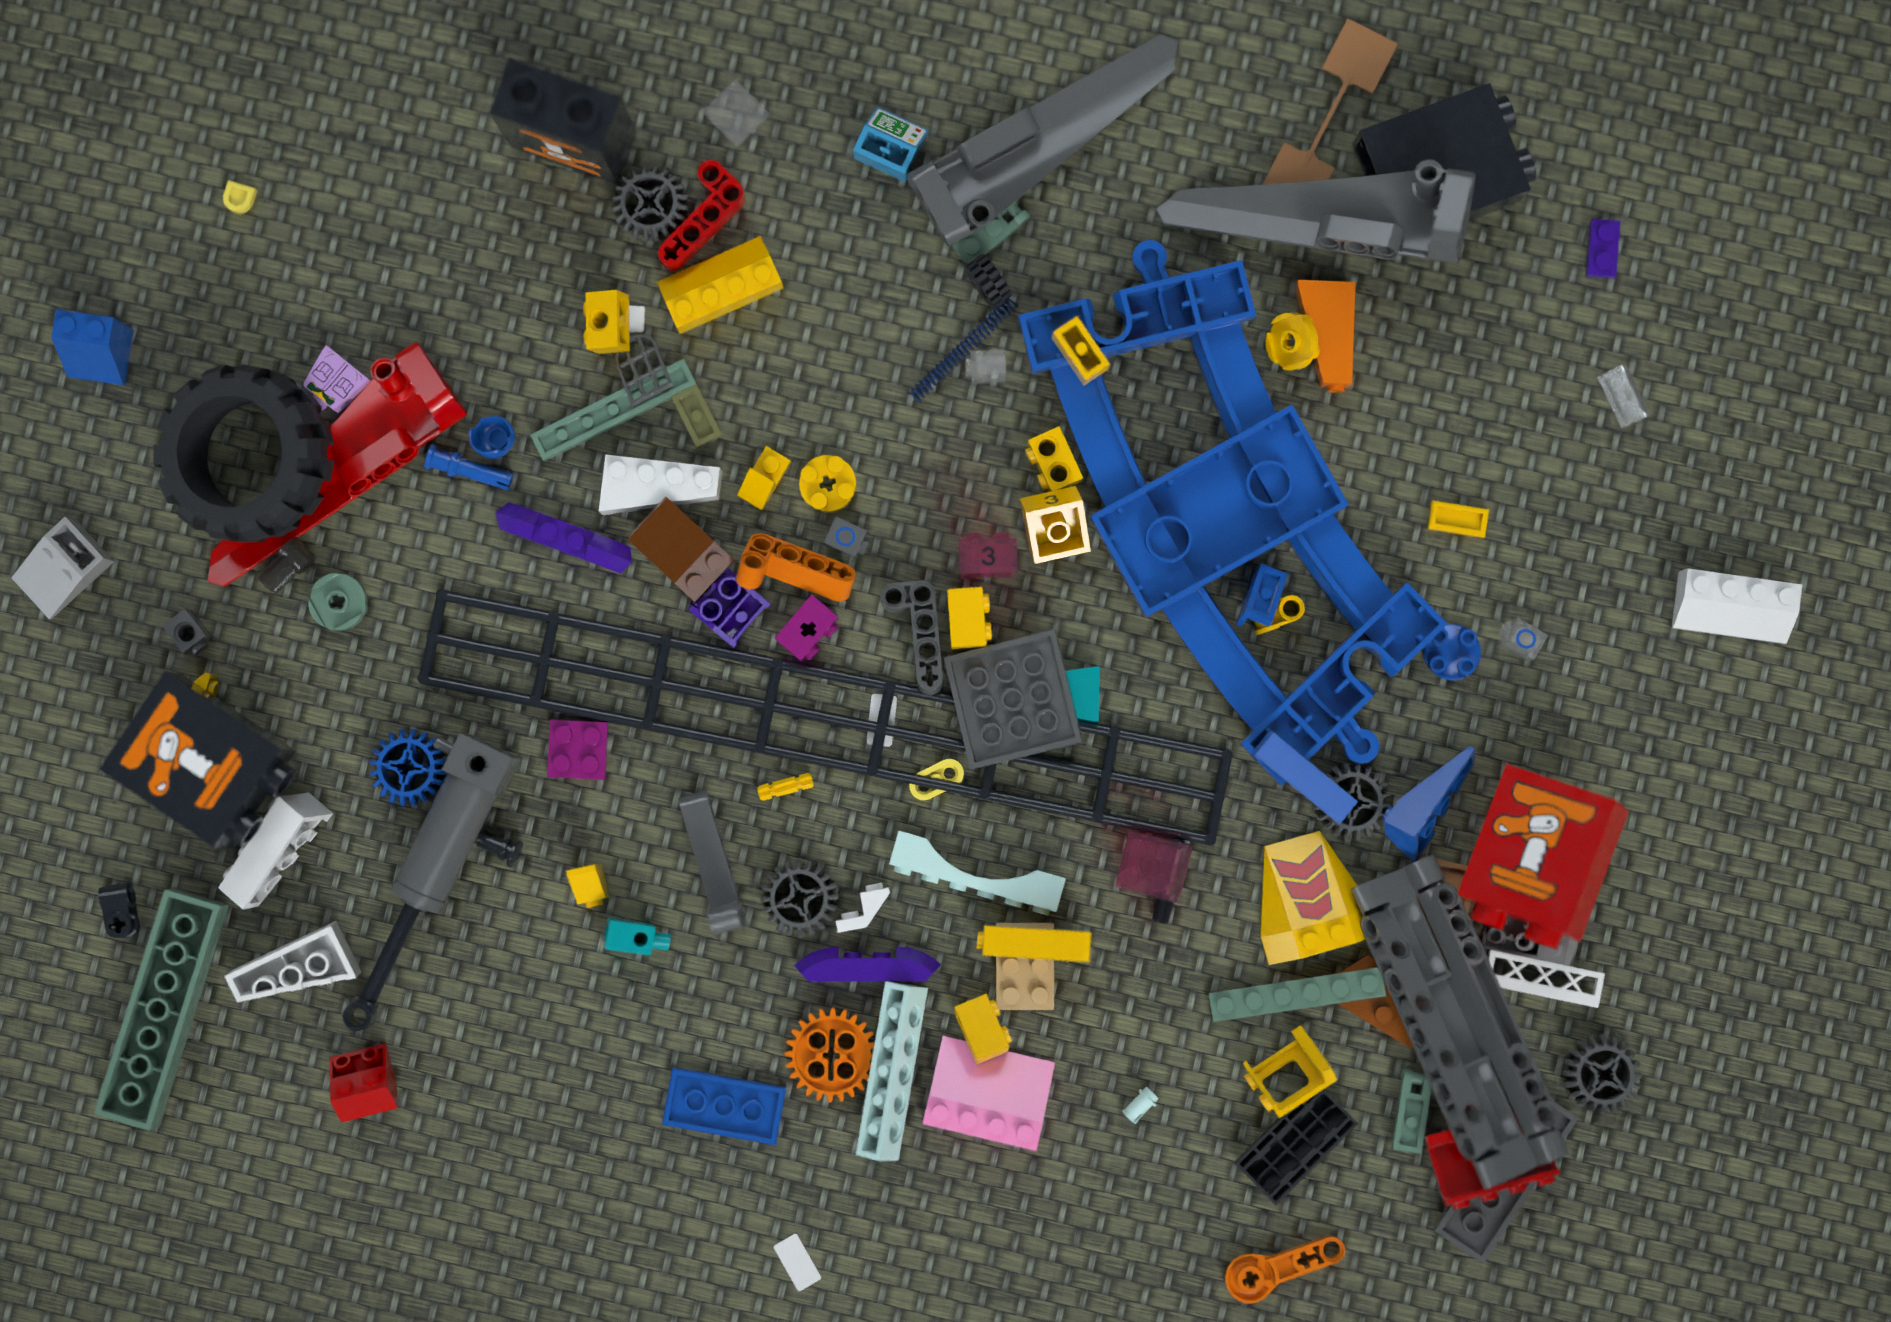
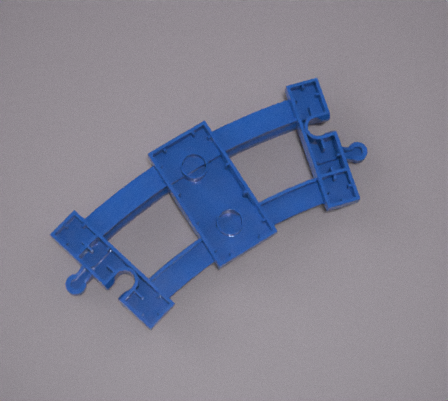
[1018,240,1448,786]

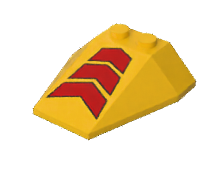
[1260,831,1365,965]

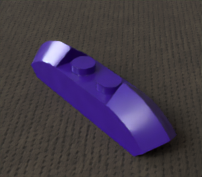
[495,502,632,574]
[794,946,941,982]

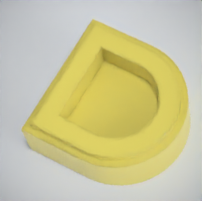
[223,180,257,214]

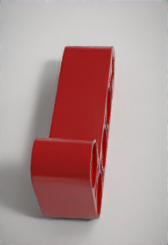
[658,160,746,271]

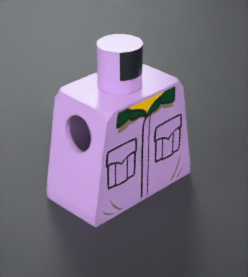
[303,345,370,415]

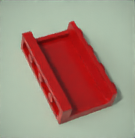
[1424,1112,1561,1210]

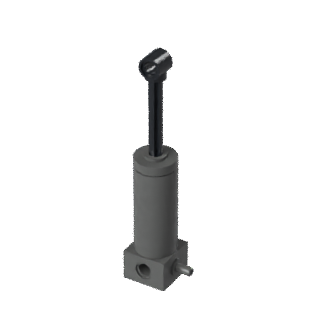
[342,733,521,1031]

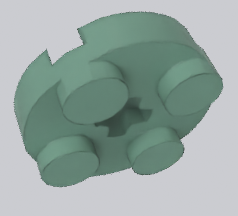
[308,573,368,631]

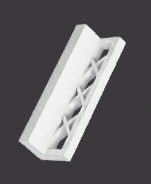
[1488,949,1605,1008]

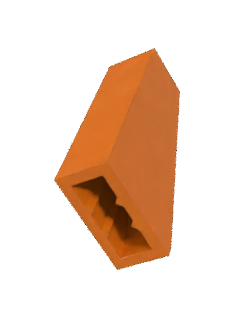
[1295,280,1356,393]

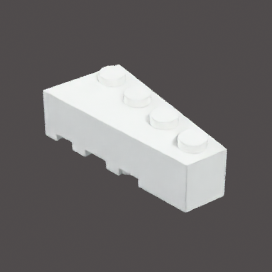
[599,455,723,515]
[218,793,333,909]
[224,921,361,1002]

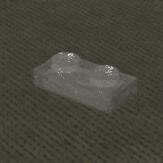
[1597,364,1650,428]

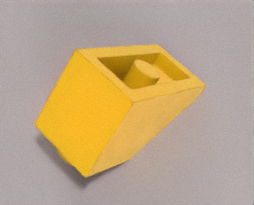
[566,864,609,908]

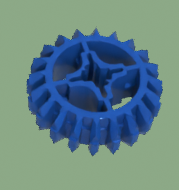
[369,729,448,806]

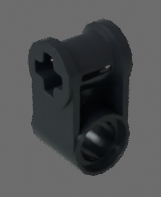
[98,881,140,938]

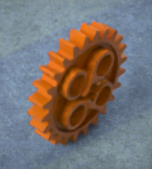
[785,1007,875,1103]

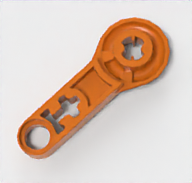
[1225,1235,1345,1304]

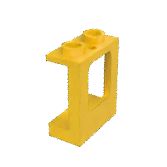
[1243,1025,1337,1118]

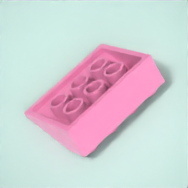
[923,1036,1055,1151]

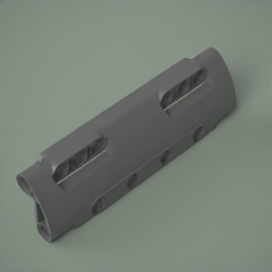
[1351,854,1569,1189]

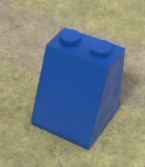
[51,309,134,386]

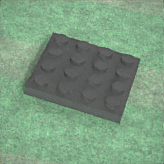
[944,629,1083,770]

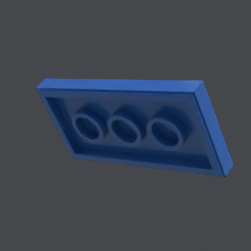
[662,1067,787,1145]

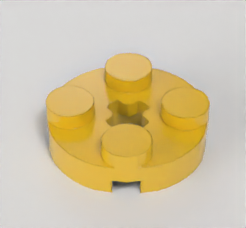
[1266,312,1320,370]
[799,455,857,513]

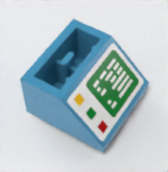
[853,107,929,182]

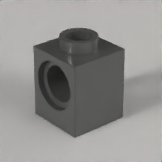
[162,609,213,655]

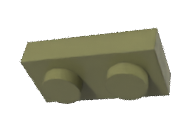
[671,384,723,449]

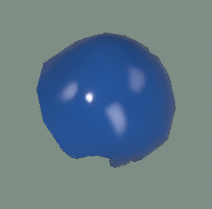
[469,415,516,459]

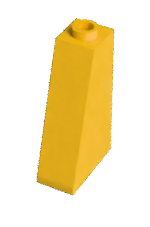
[977,925,1091,962]

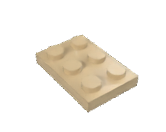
[996,923,1054,1010]

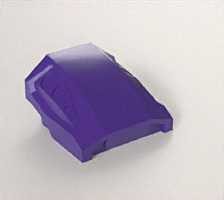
[687,567,770,648]

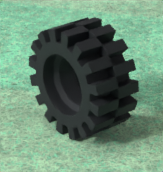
[964,253,1012,309]

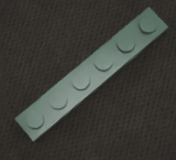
[530,359,696,462]
[1209,968,1386,1022]

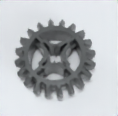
[612,165,689,243]
[1313,763,1391,840]
[761,859,839,937]
[1562,1034,1642,1114]

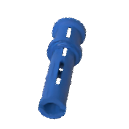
[424,444,514,491]

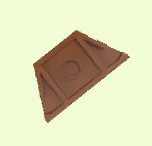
[1336,954,1416,1048]

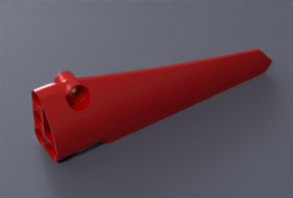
[207,341,468,587]

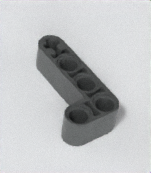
[881,580,943,695]

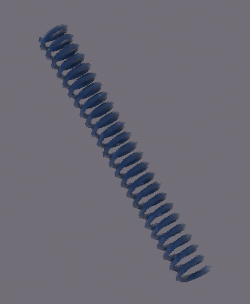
[907,298,1019,402]

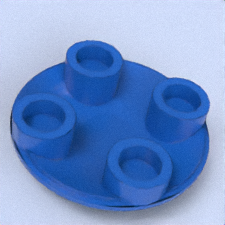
[1423,624,1481,680]

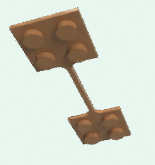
[1263,18,1398,185]

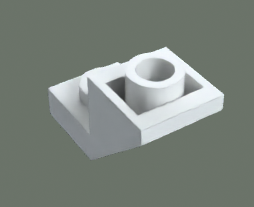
[836,883,890,933]

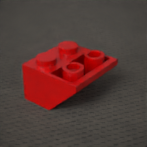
[329,1043,398,1123]

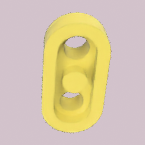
[909,759,964,800]

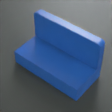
[1236,563,1288,627]

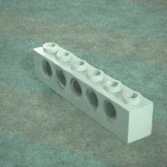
[856,982,928,1161]

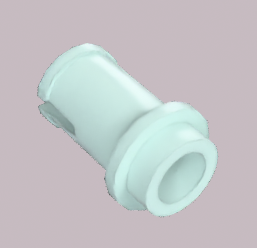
[1122,1086,1159,1124]

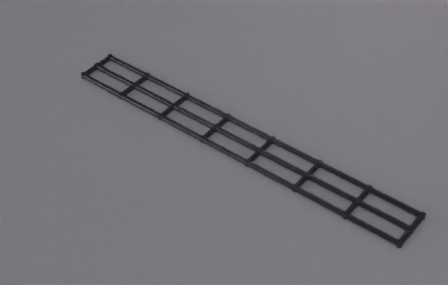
[417,589,1233,845]

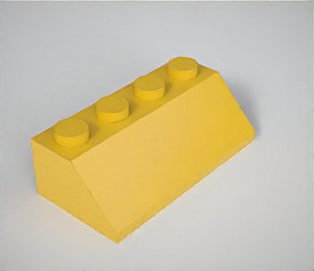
[657,236,784,334]

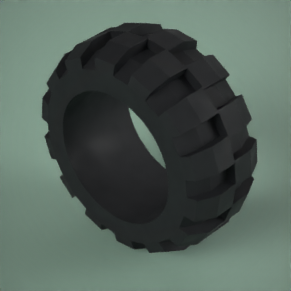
[153,364,335,542]

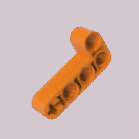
[736,533,856,602]

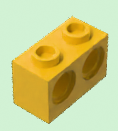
[1025,426,1083,492]

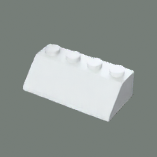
[1672,569,1802,644]

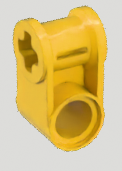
[1254,595,1305,636]

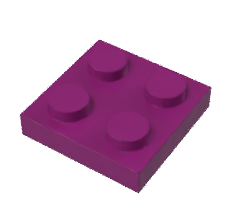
[547,720,609,780]

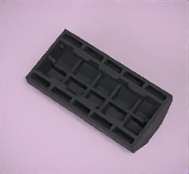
[1234,1089,1358,1206]

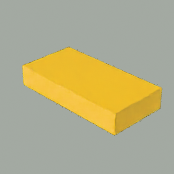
[1427,500,1489,538]

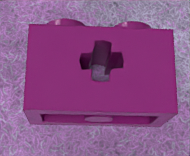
[774,595,839,662]

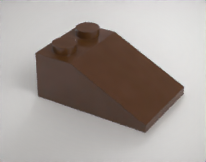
[626,497,734,602]

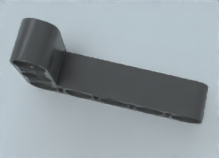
[678,790,747,936]

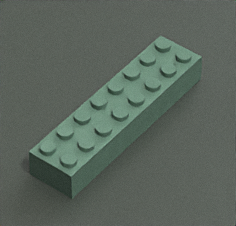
[94,888,229,1131]

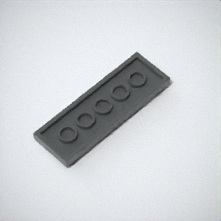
[1433,1101,1579,1264]

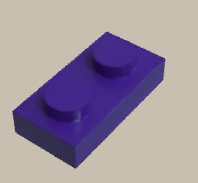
[1585,218,1621,279]

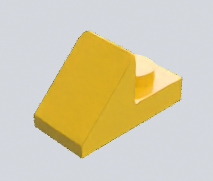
[737,446,791,510]

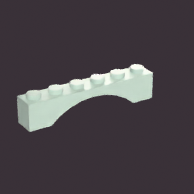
[889,831,1066,916]

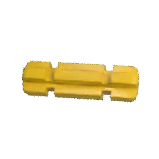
[757,773,814,801]

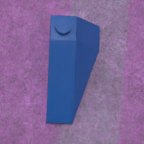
[1383,746,1475,862]

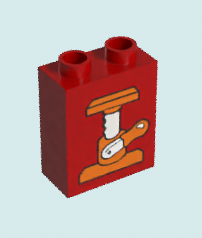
[1457,764,1629,950]

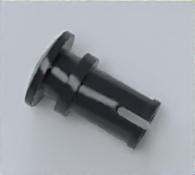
[476,830,523,868]

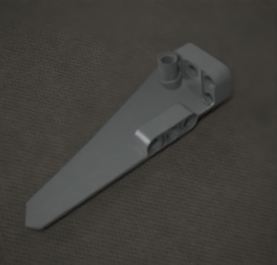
[907,34,1178,247]
[1156,160,1475,264]

